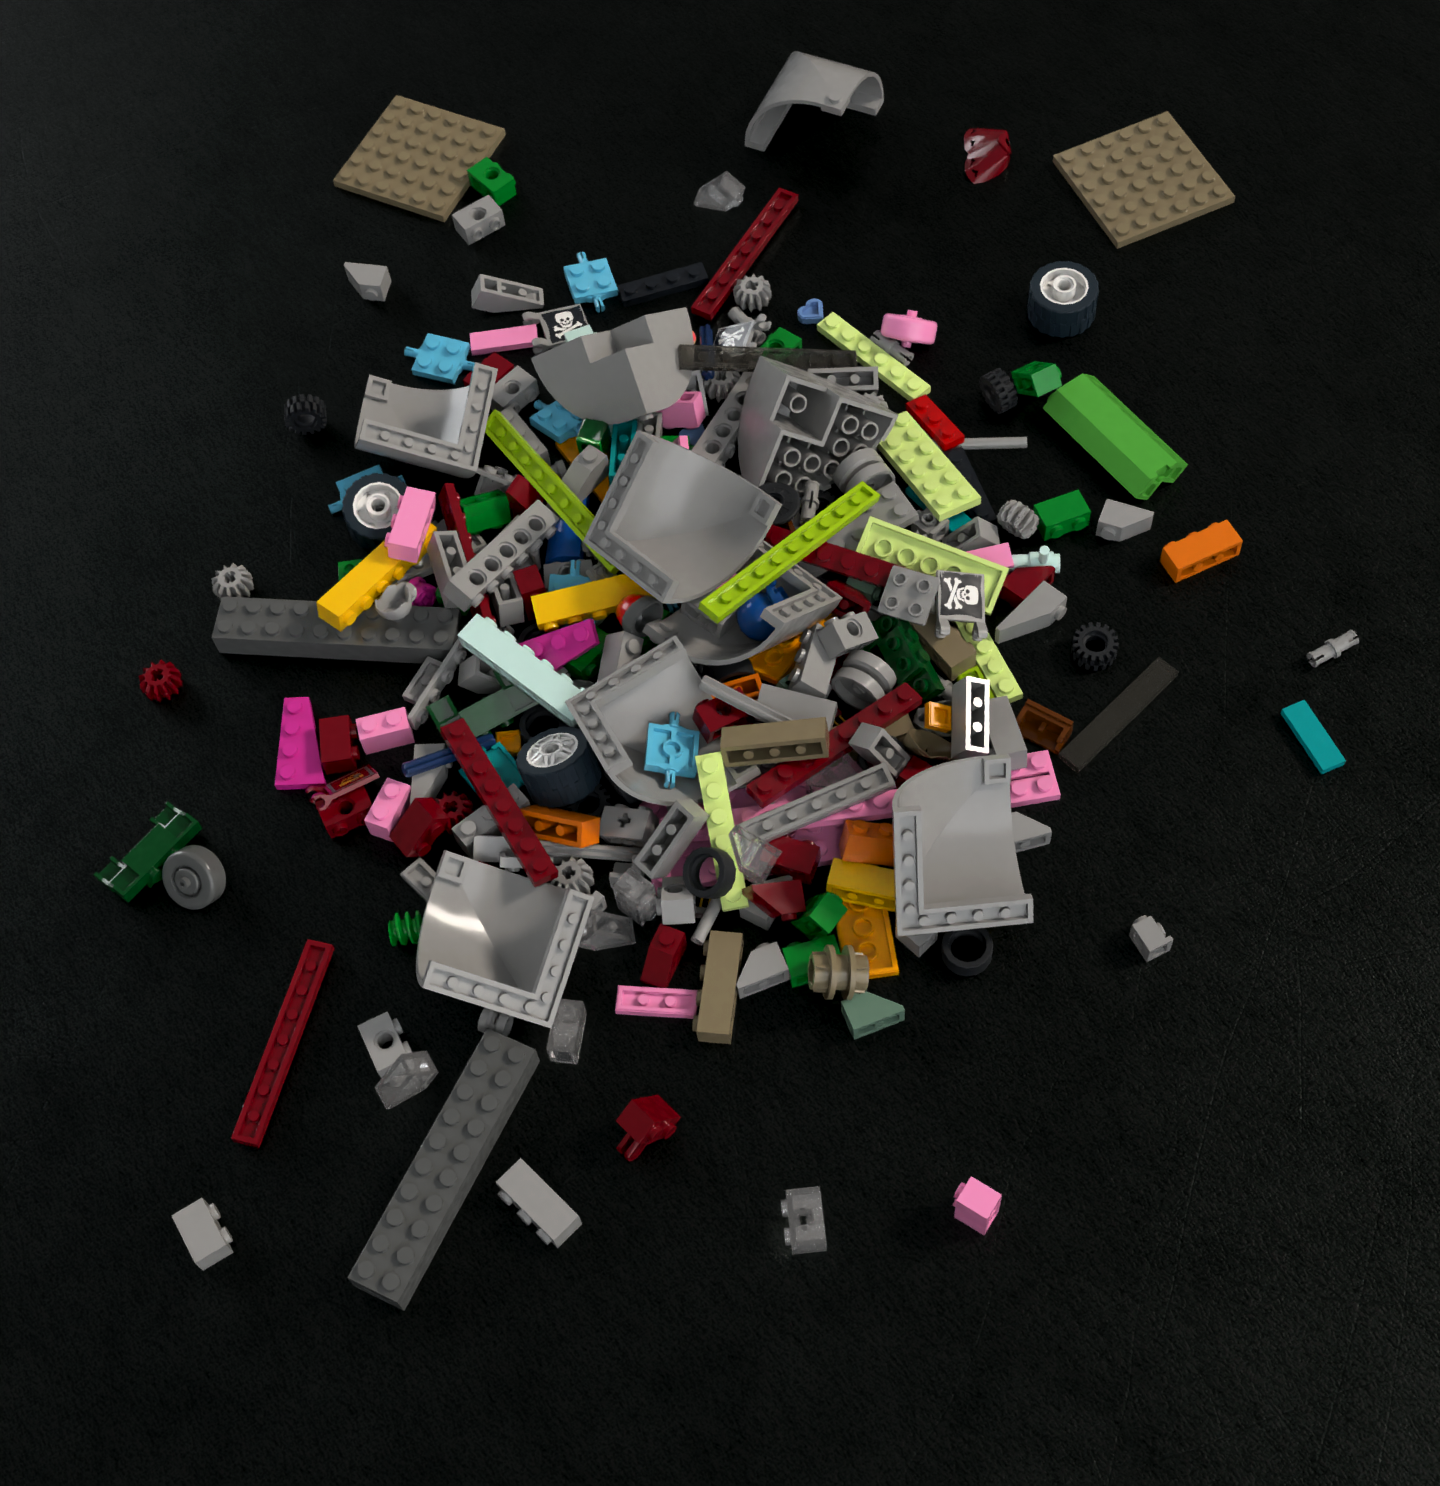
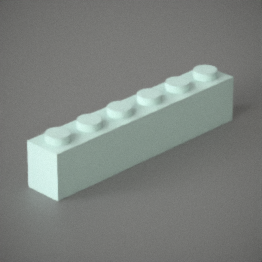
[457,614,585,728]

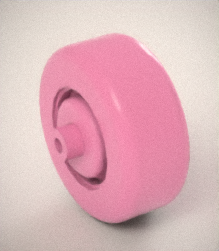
[881,310,937,348]

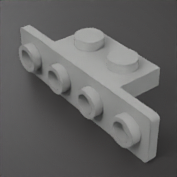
[402,639,467,730]
[473,835,578,872]

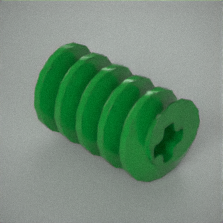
[388,910,423,947]

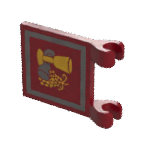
[305,764,380,811]

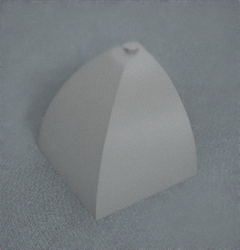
[745,51,884,152]
[354,362,498,479]
[583,430,782,604]
[642,540,843,665]
[565,635,762,806]
[892,753,1033,936]
[416,850,595,1028]

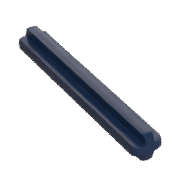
[699,324,715,381]
[401,733,496,777]

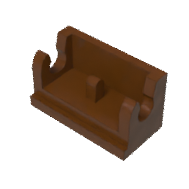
[1016,699,1074,755]

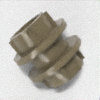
[808,944,869,1000]

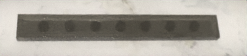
[678,344,857,372]

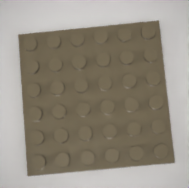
[333,95,506,222]
[1053,111,1235,249]

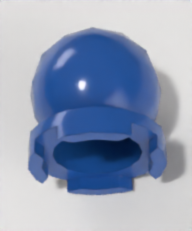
[737,580,790,641]

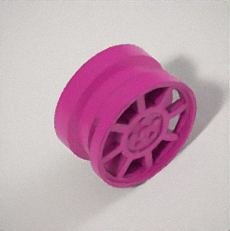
[409,577,437,607]

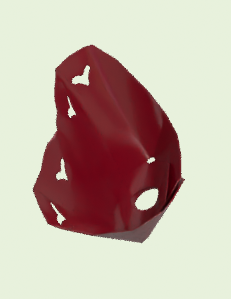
[964,128,1012,184]

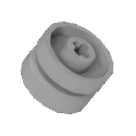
[833,448,895,494]
[831,650,897,711]

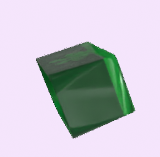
[576,418,612,461]

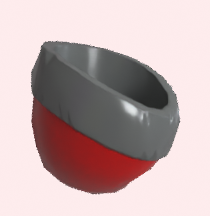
[616,594,663,637]

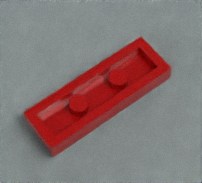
[906,394,965,452]

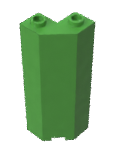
[1043,373,1188,500]

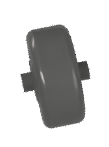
[162,845,226,910]

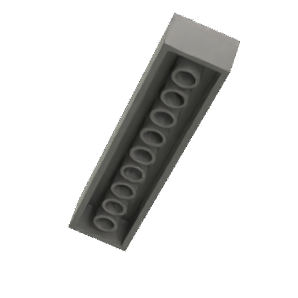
[211,596,465,664]
[347,1028,540,1311]

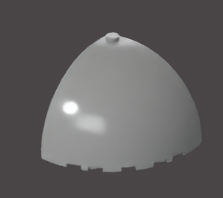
[531,307,694,425]
[738,356,898,498]

